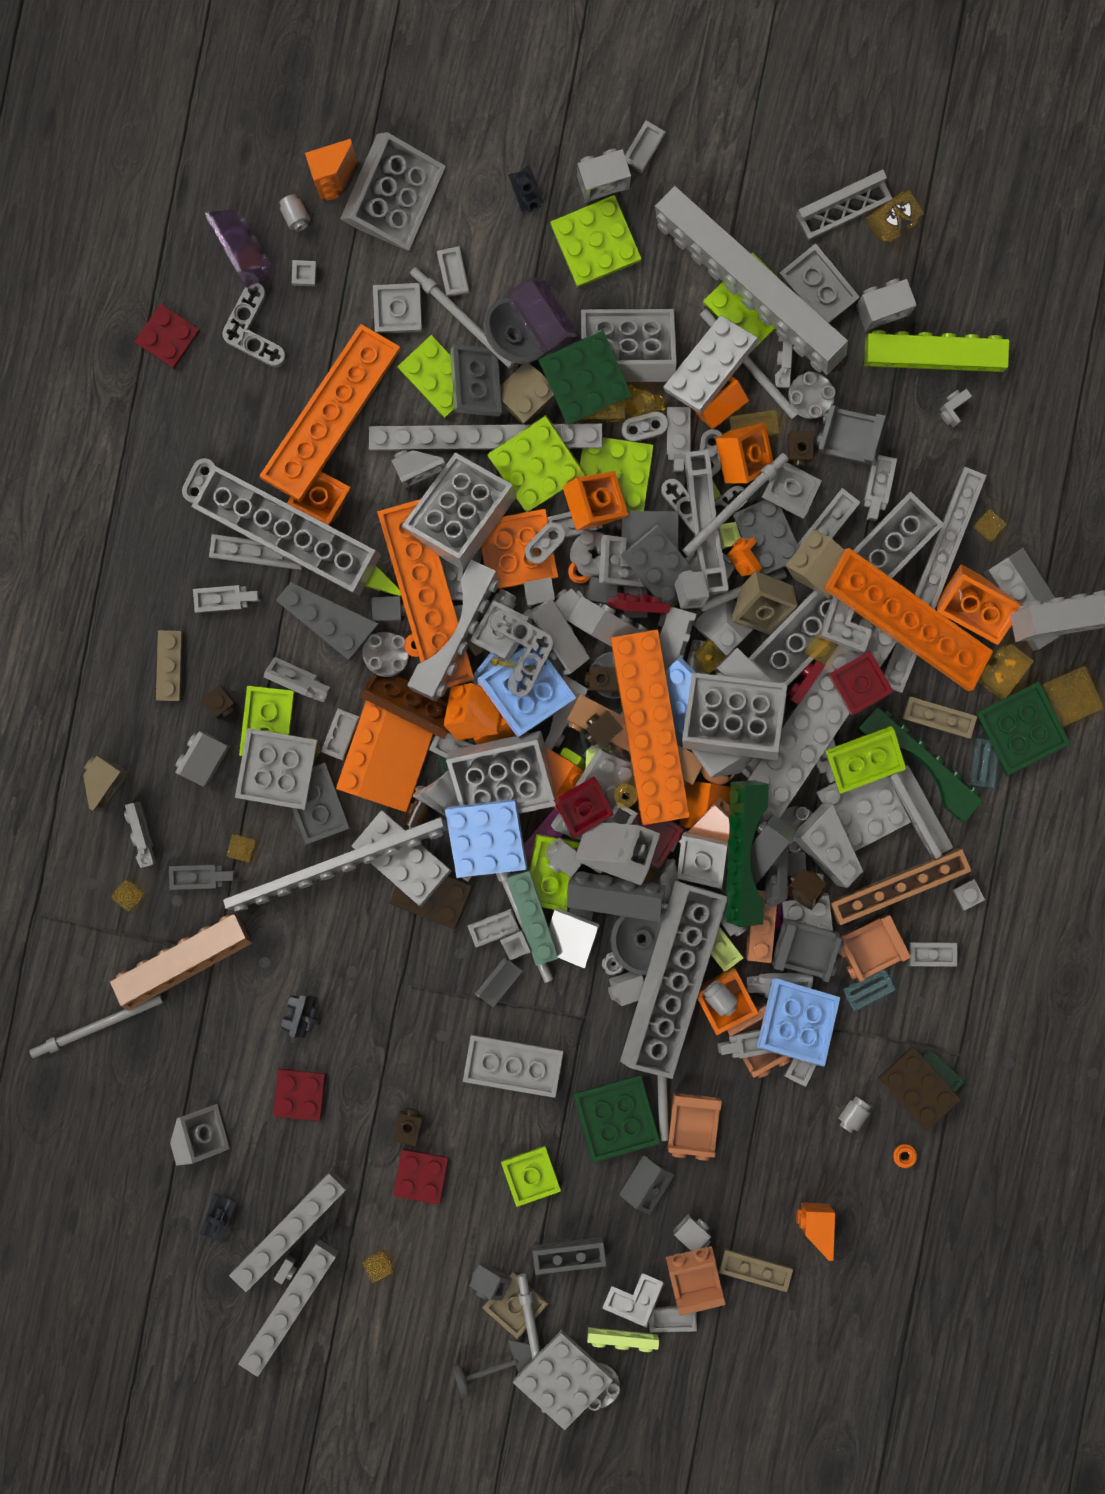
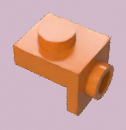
[727,537,762,576]

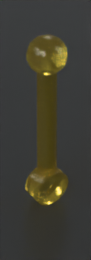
[490,657,536,671]

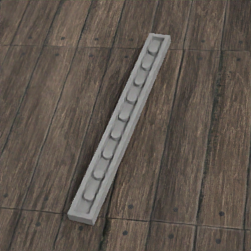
[369,424,602,451]
[883,467,987,693]
[223,818,448,913]

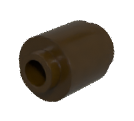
[403,798,432,830]

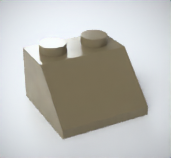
[500,363,555,425]
[785,529,844,599]
[732,571,798,635]
[83,756,129,811]

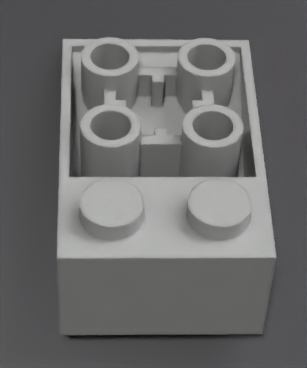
[574,822,660,885]

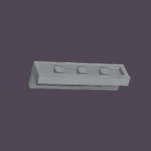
[796,170,892,240]
[888,765,953,859]

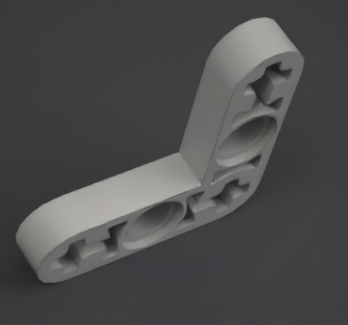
[222,282,286,367]
[661,479,747,534]
[488,610,553,696]

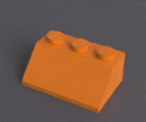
[305,139,358,200]

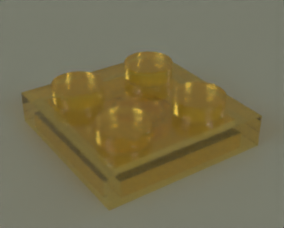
[1041,666,1104,727]

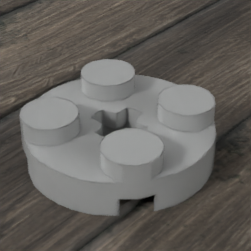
[570,531,604,578]

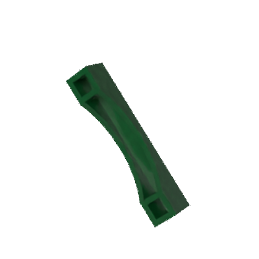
[856,707,983,822]
[725,780,769,927]

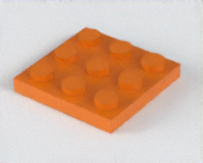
[481,509,558,590]

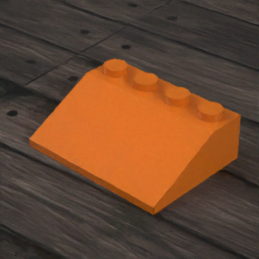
[336,700,434,812]

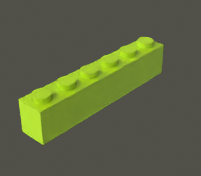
[864,330,1009,372]

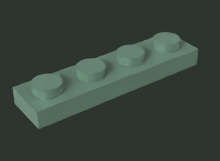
[506,869,558,966]

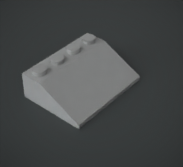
[340,132,446,251]
[581,309,676,382]
[402,453,516,570]
[682,672,787,761]
[446,731,556,813]

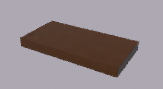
[360,673,449,739]

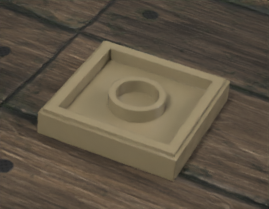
[482,1271,548,1339]

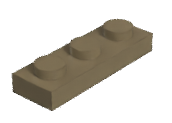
[156,630,183,701]
[902,697,977,739]
[718,1248,793,1292]

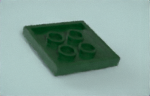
[538,330,632,425]
[975,681,1070,776]
[573,1074,660,1163]

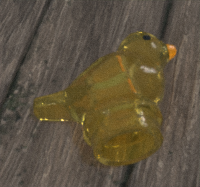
[625,384,665,417]

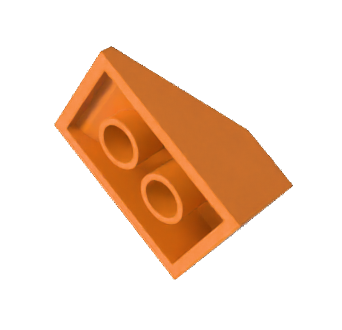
[936,564,1024,645]

